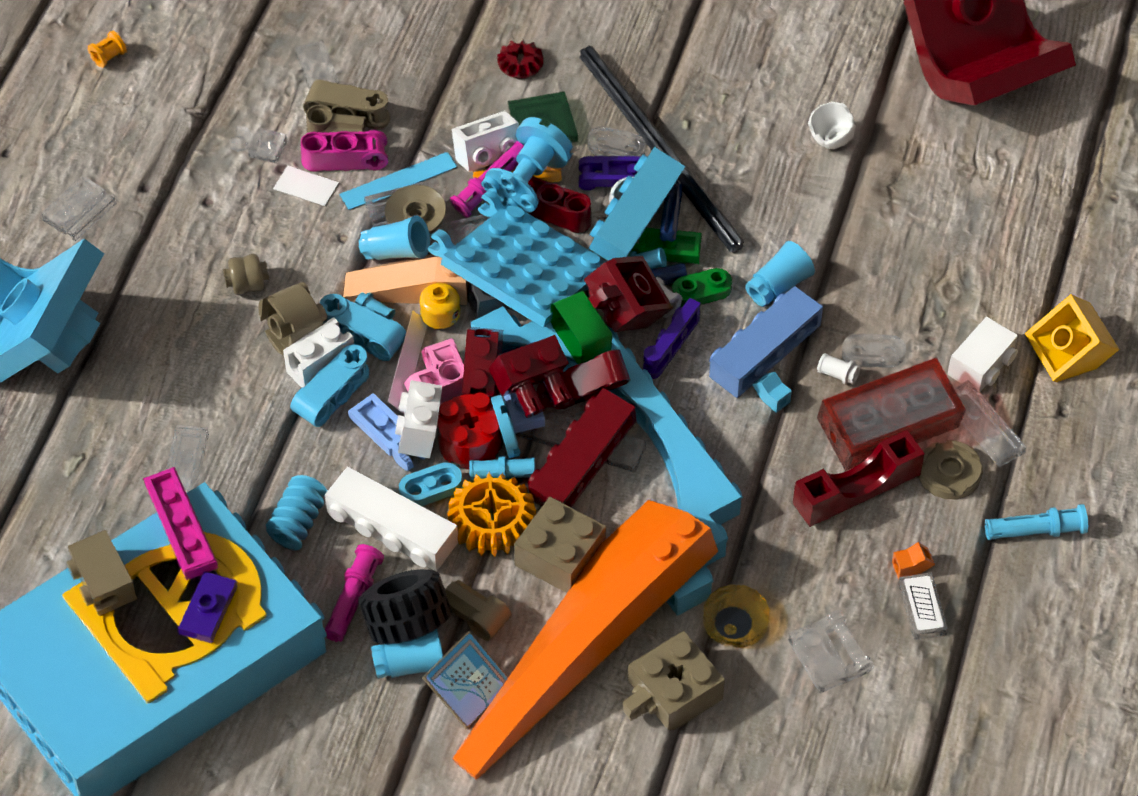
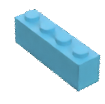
[589,147,686,261]

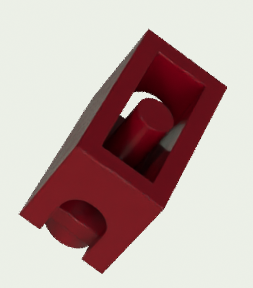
[462,327,504,396]

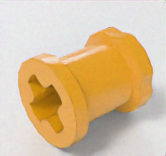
[87,31,127,68]

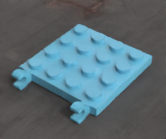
[428,190,607,328]

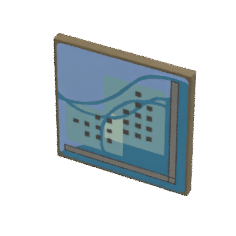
[422,631,508,729]

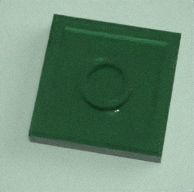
[507,91,578,143]

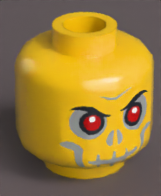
[420,283,460,329]

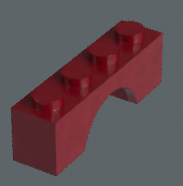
[793,430,925,527]

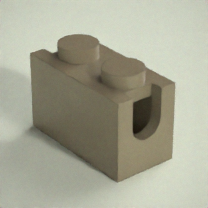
[66,530,137,616]

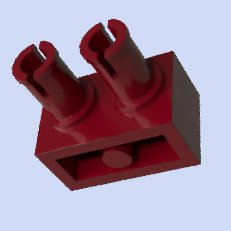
[489,335,573,418]

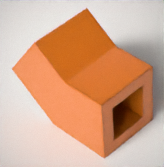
[892,542,935,580]

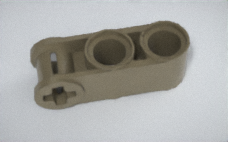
[303,79,390,130]

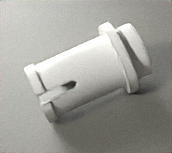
[817,353,860,385]

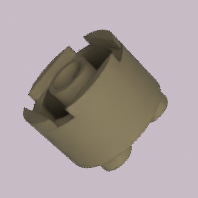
[258,282,327,355]

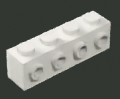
[325,467,458,572]

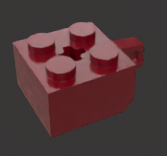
[584,256,673,332]

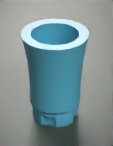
[359,215,430,260]
[745,241,815,307]
[371,628,444,679]

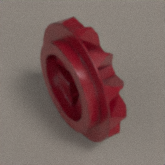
[497,39,544,78]

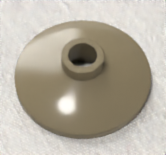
[385,185,446,233]

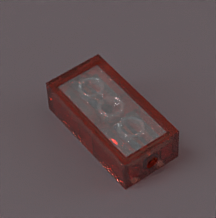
[817,357,966,471]

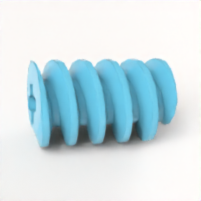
[266,475,328,550]

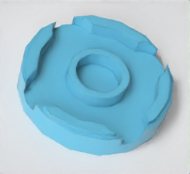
[490,394,521,459]

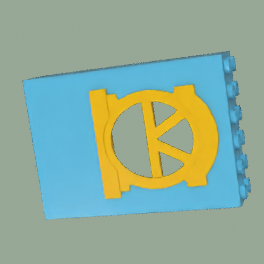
[0,482,327,796]

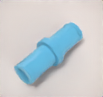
[469,456,536,481]

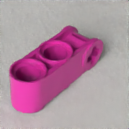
[300,130,388,172]

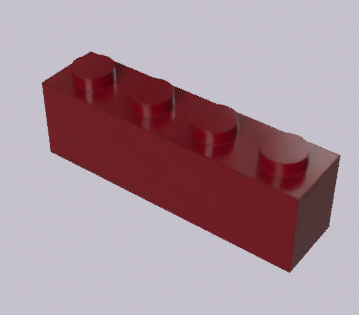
[528,388,637,508]

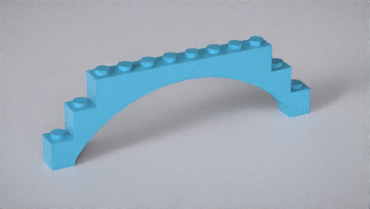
[471,306,743,616]

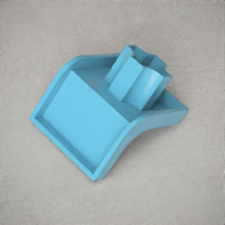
[0,239,105,383]

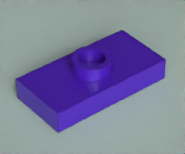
[178,571,238,644]

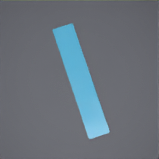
[340,152,457,210]

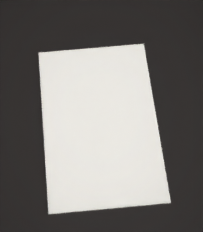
[273,165,339,206]

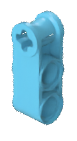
[320,294,406,361]
[290,344,370,427]

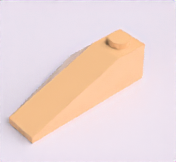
[343,254,469,305]

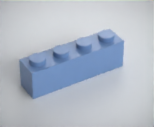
[709,286,823,398]

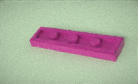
[143,467,218,580]

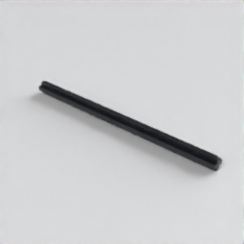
[580,46,744,253]

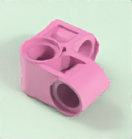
[404,338,465,405]

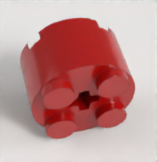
[437,392,503,469]

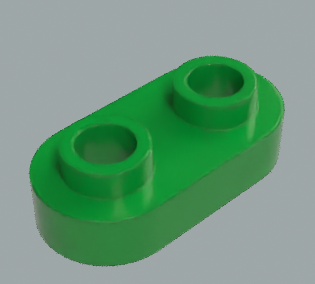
[672,268,732,307]

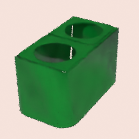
[550,291,612,364]

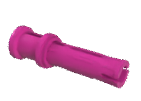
[449,141,524,218]
[325,544,384,642]

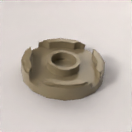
[918,440,983,499]

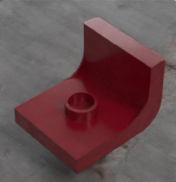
[903,0,1076,106]

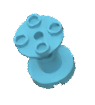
[481,117,573,212]

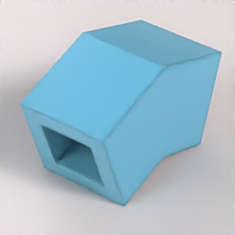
[752,372,792,413]

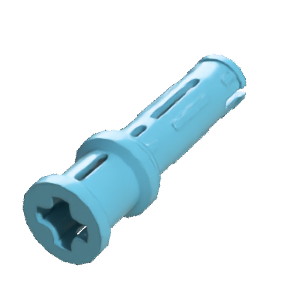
[985,504,1088,540]

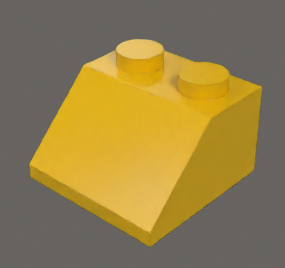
[1024,294,1120,382]

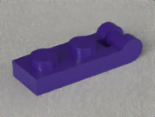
[578,156,641,191]
[643,298,701,379]

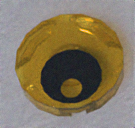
[703,584,770,648]

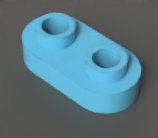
[399,463,462,506]

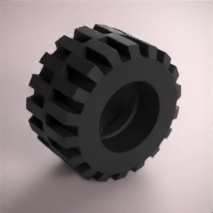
[358,569,452,644]

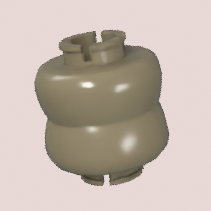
[223,254,269,295]

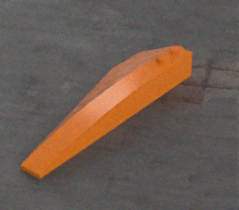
[453,500,719,780]

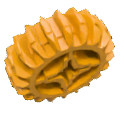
[447,471,536,557]

